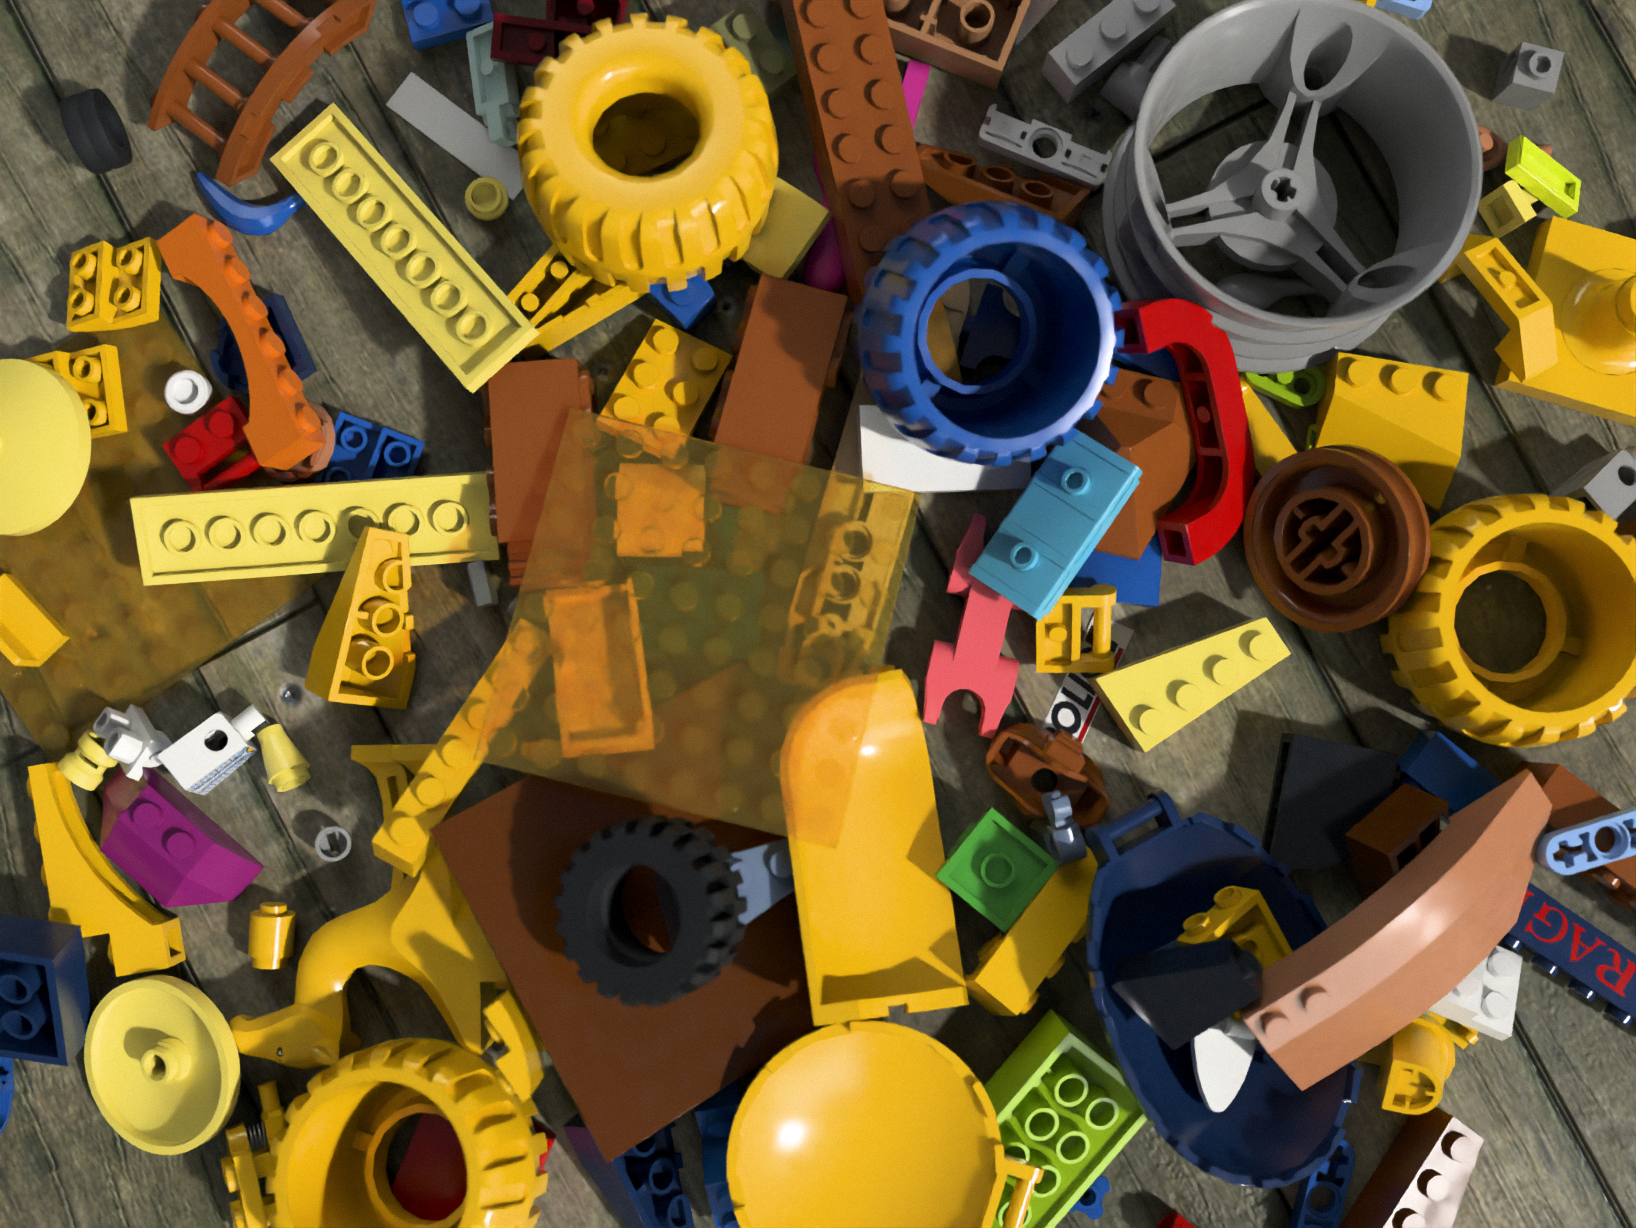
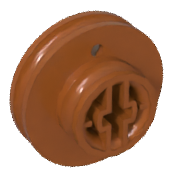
[1243,444,1431,633]

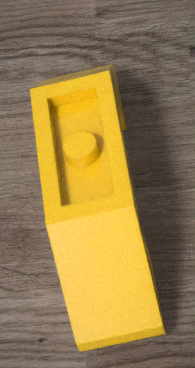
[1437,234,1558,383]

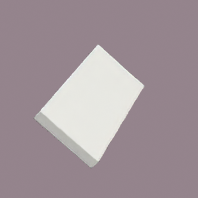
[856,405,1031,494]

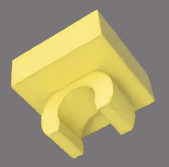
[1478,179,1539,239]

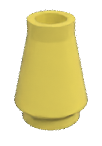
[256,724,311,792]

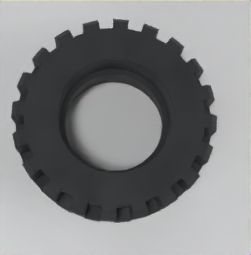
[554,815,747,1007]

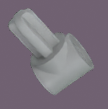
[1099,36,1173,120]

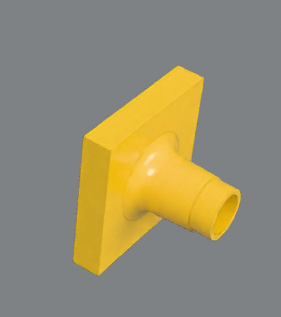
[1494,216,1636,428]

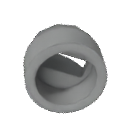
[315,826,352,862]

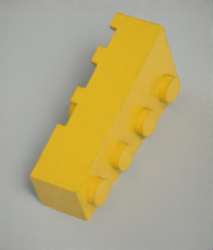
[964,846,1098,1016]

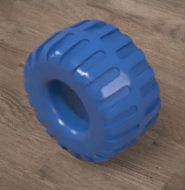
[853,200,1124,467]

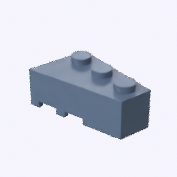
[654,838,795,948]

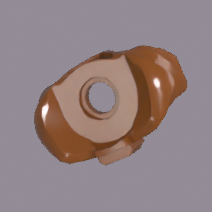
[986,723,1111,829]

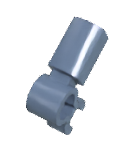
[1029,790,1087,866]

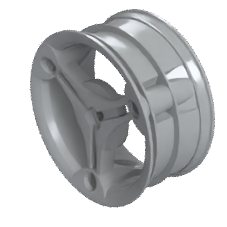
[1101,0,1483,374]

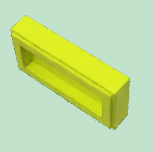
[1505,135,1581,219]

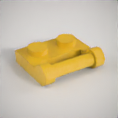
[1036,583,1117,673]

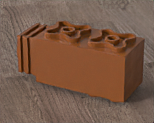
[708,273,854,517]
[481,358,600,593]

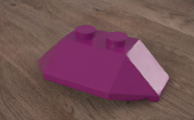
[100,767,265,908]

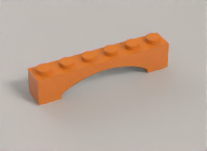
[156,213,327,470]

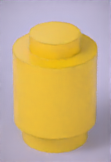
[248,902,296,969]

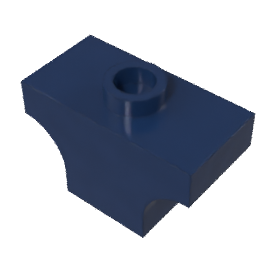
[958,283,1021,378]

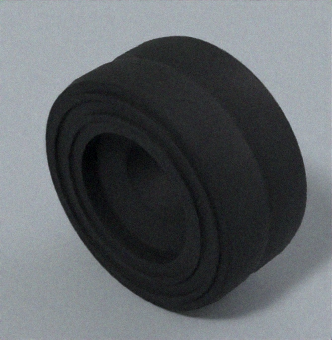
[60,88,132,174]

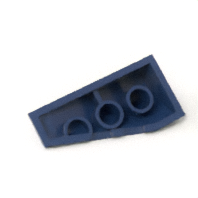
[563,1112,694,1228]

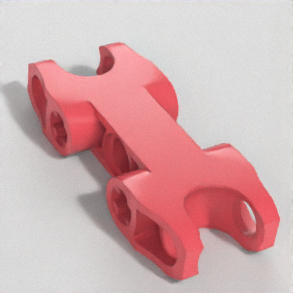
[922,513,1027,739]

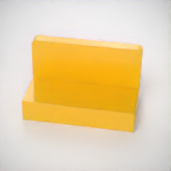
[0,573,71,667]

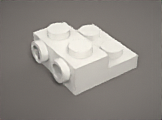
[1428,945,1523,1041]

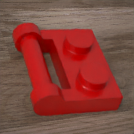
[162,395,266,492]

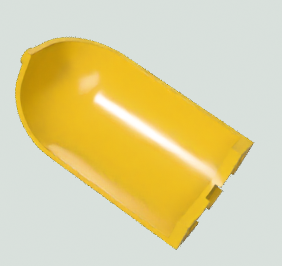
[780,665,969,1026]

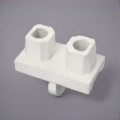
[93,704,172,781]

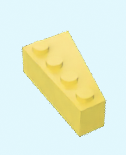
[1087,617,1291,753]

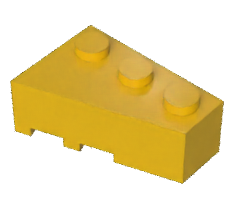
[507,245,646,361]

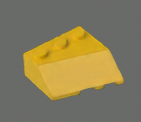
[1314,352,1469,512]

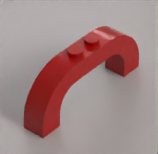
[1114,299,1255,566]

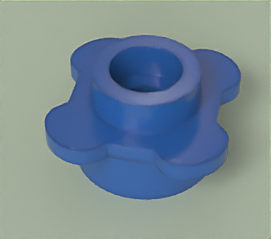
[1068,1175,1110,1219]

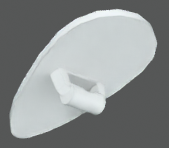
[1190,1016,1258,1112]

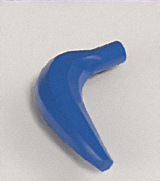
[195,172,307,236]

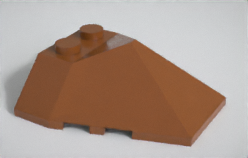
[1041,368,1197,561]

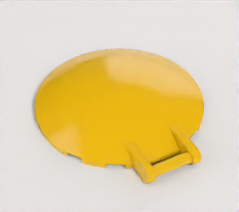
[727,1020,1044,1228]

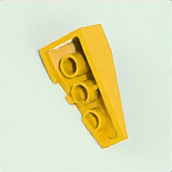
[304,526,416,710]

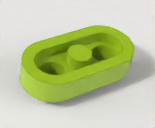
[1240,366,1326,409]

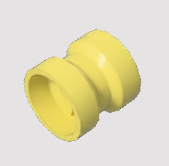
[57,729,118,791]

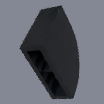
[1261,733,1401,869]

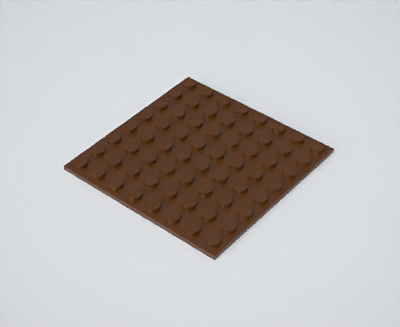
[428,660,819,1163]

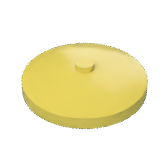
[0,359,91,536]
[84,975,241,1155]

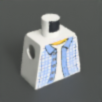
[157,704,270,795]

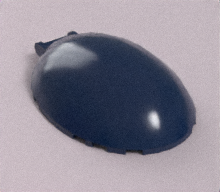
[1085,788,1362,1189]

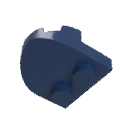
[210,293,317,395]

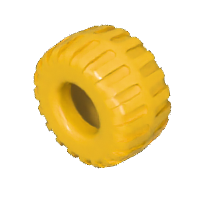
[517,13,779,293]
[1380,493,1636,748]
[266,1037,548,1228]

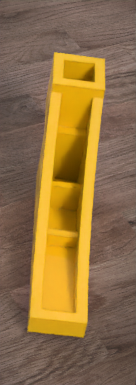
[26,762,186,977]

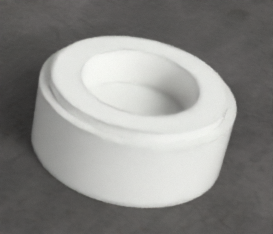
[164,370,213,416]

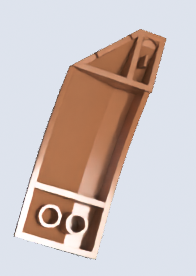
[1239,769,1552,1091]

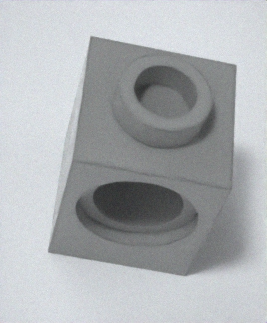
[1491,41,1565,112]

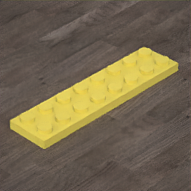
[270,102,540,394]
[130,471,501,586]

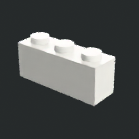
[1041,0,1176,104]

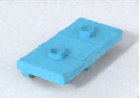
[968,429,1143,621]

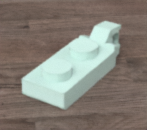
[466,21,520,148]

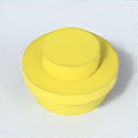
[465,177,509,221]

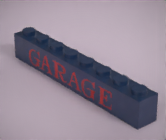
[1440,829,1636,1027]

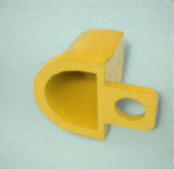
[1355,1014,1455,1115]

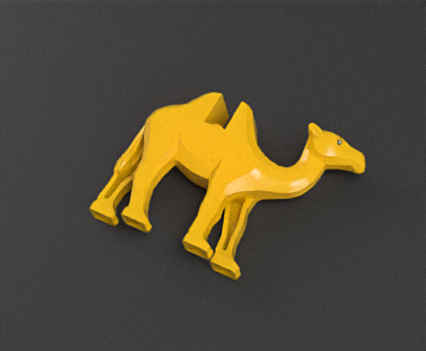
[228,741,563,1069]

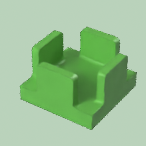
[935,806,1059,933]

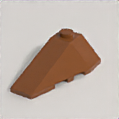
[917,143,1092,229]

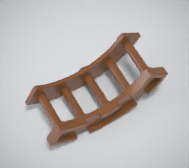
[147,0,377,187]

